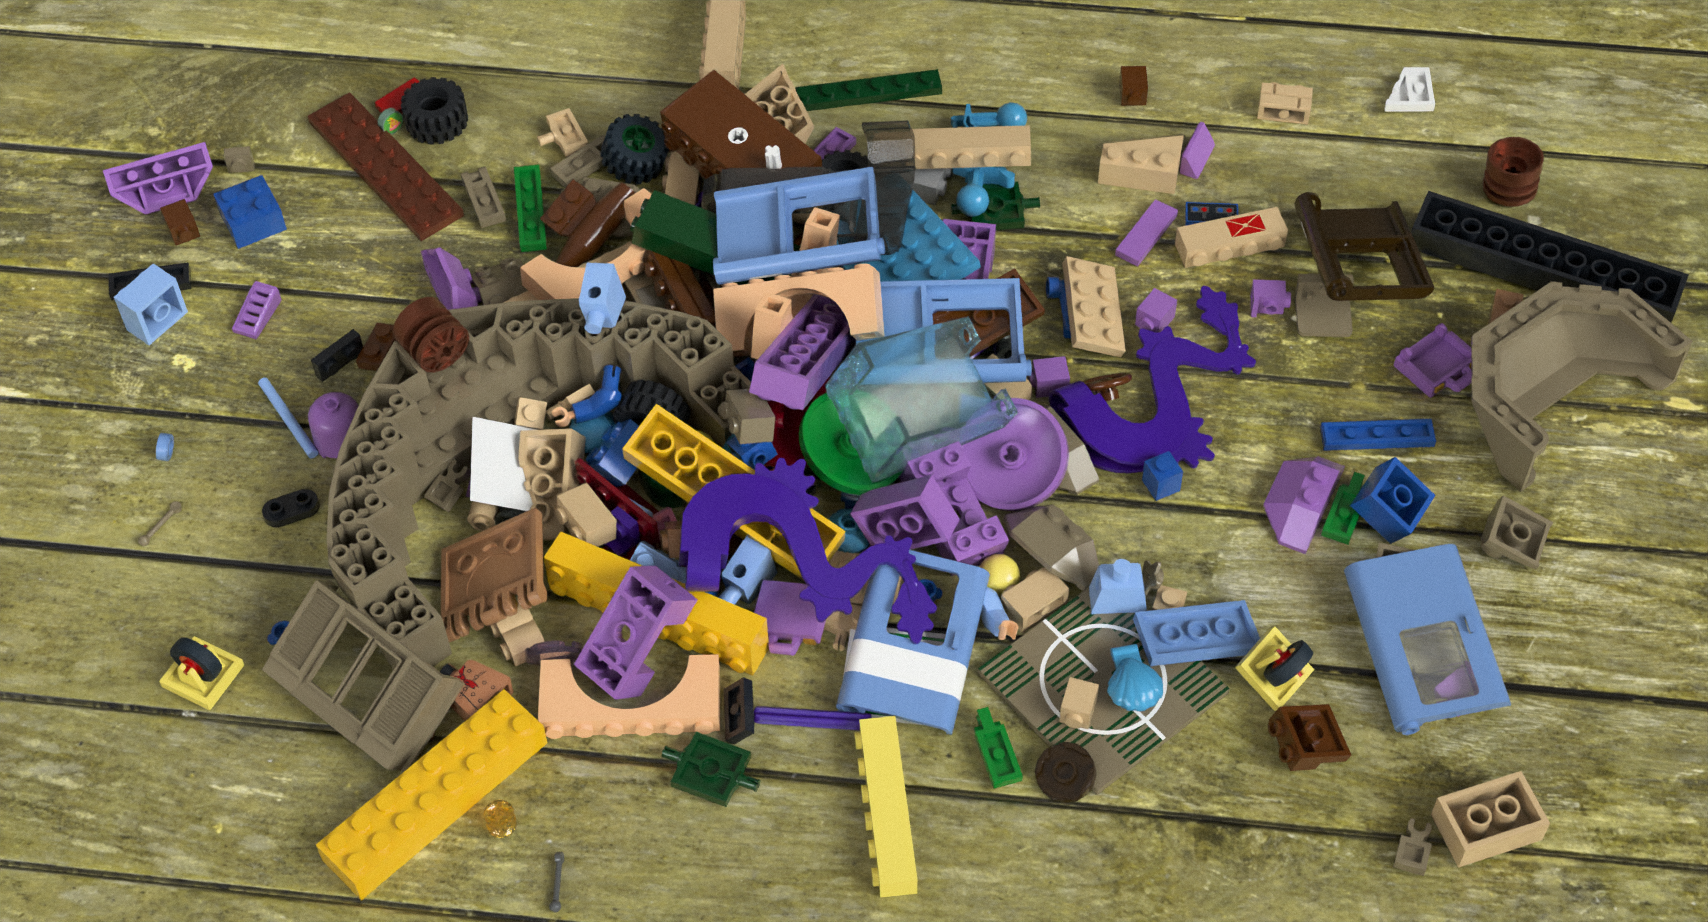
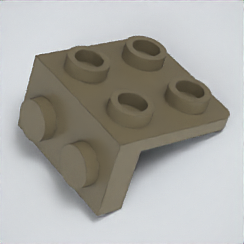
[471,257,528,305]
[1295,273,1354,337]

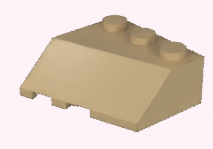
[745,64,814,144]
[1098,134,1184,194]

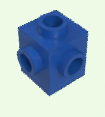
[726,436,778,470]

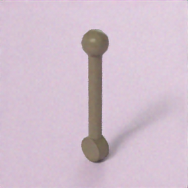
[138,501,182,546]

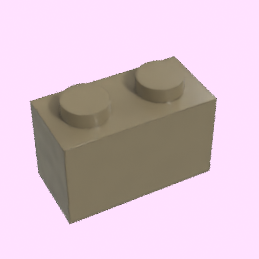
[721,389,775,444]

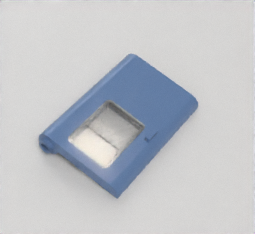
[1344,544,1511,735]

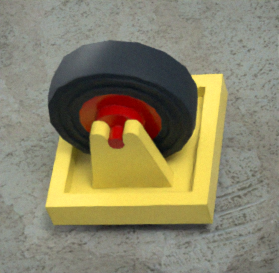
[1235,626,1314,711]
[159,636,244,711]

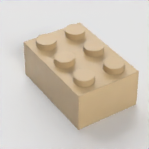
[1431,771,1550,868]

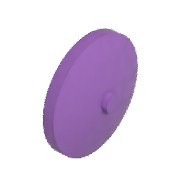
[958,398,1069,511]

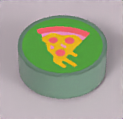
[377,108,403,134]

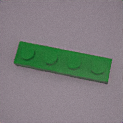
[514,164,547,252]

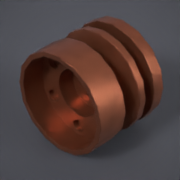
[1482,137,1544,207]
[393,297,469,373]

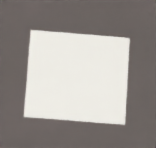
[470,417,537,511]

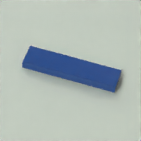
[1320,419,1436,451]

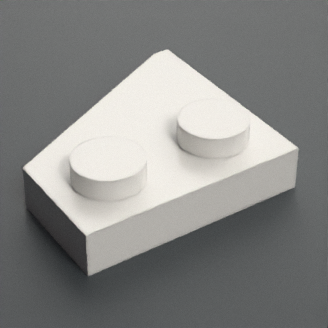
[1384,67,1435,112]

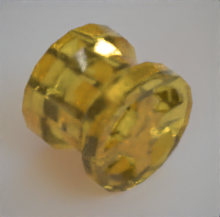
[484,800,517,838]

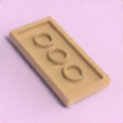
[1062,256,1126,357]

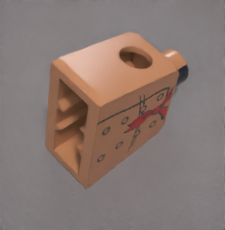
[440,660,514,721]

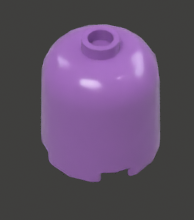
[308,392,359,458]

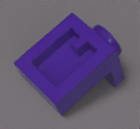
[603,506,641,557]

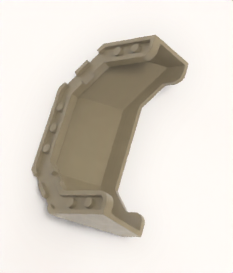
[1471,282,1693,492]

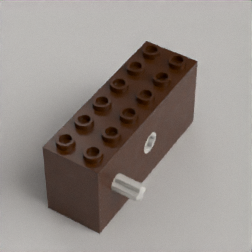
[660,70,823,214]

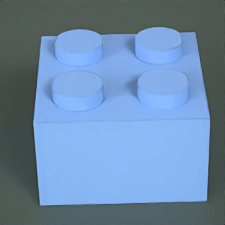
[114,264,188,345]

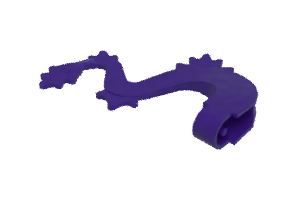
[1049,286,1256,473]
[679,458,937,644]

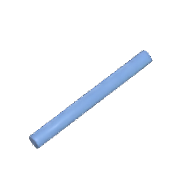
[258,378,318,459]

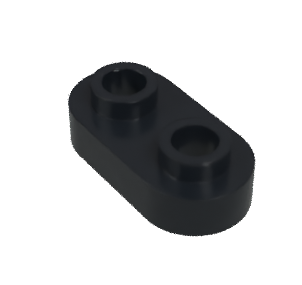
[262,489,320,528]

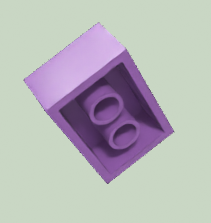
[850,475,960,550]

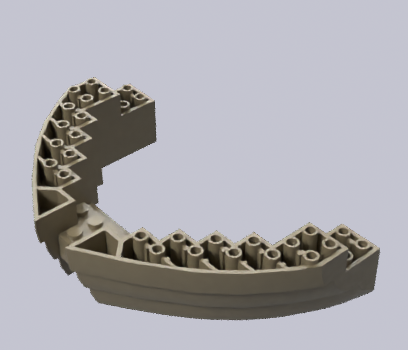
[327,298,767,670]

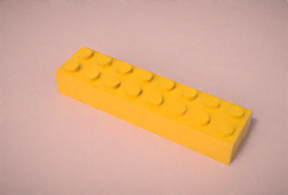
[622,404,846,581]
[543,532,769,676]
[316,689,548,900]

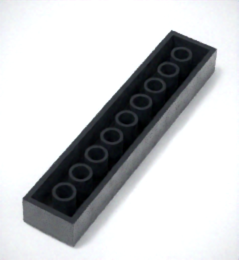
[1411,191,1689,323]

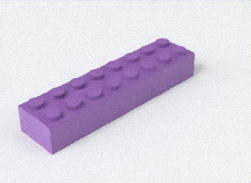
[749,294,856,410]

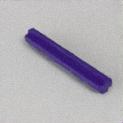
[754,706,872,731]

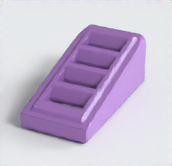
[232,281,282,339]

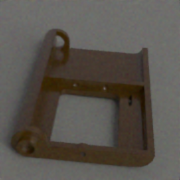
[1294,192,1435,301]

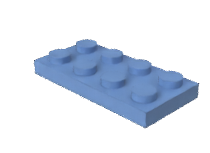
[1133,600,1260,666]

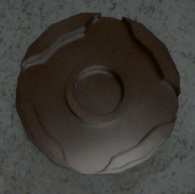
[1035,742,1096,803]

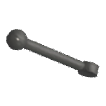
[549,852,564,913]

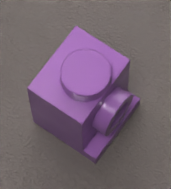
[1250,280,1291,317]

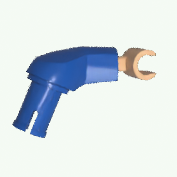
[552,365,622,428]

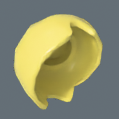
[979,554,1020,597]

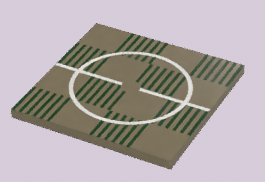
[978,587,1230,795]

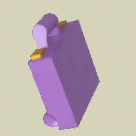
[1393,323,1472,398]
[754,580,826,656]

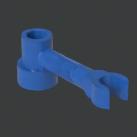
[1046,277,1071,338]

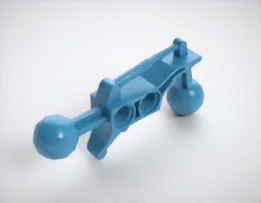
[951,102,1028,217]

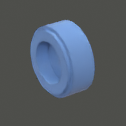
[156,433,174,461]

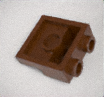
[1268,704,1351,771]

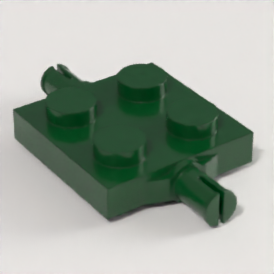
[951,182,1040,230]
[662,732,761,807]

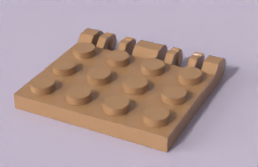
[441,508,547,643]

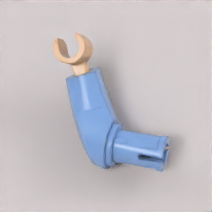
[953,584,1018,640]

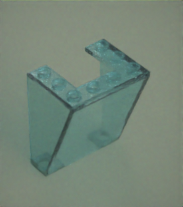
[825,316,1018,483]

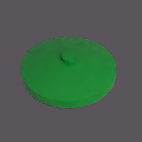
[799,389,909,495]

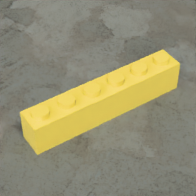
[854,716,918,898]

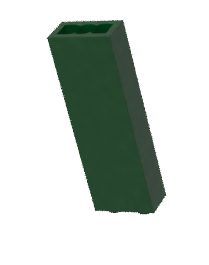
[630,190,801,285]

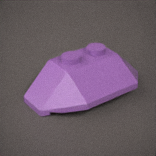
[103,142,213,215]
[421,248,482,310]
[1263,456,1345,554]

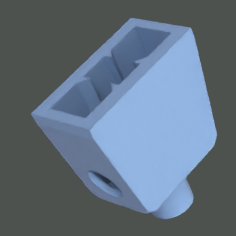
[579,263,626,334]
[718,536,778,605]
[1089,559,1147,614]

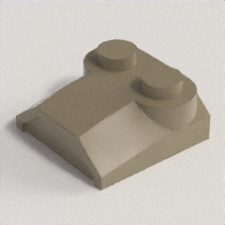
[1480,495,1553,569]

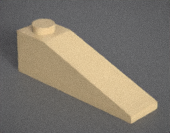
[518,429,586,541]

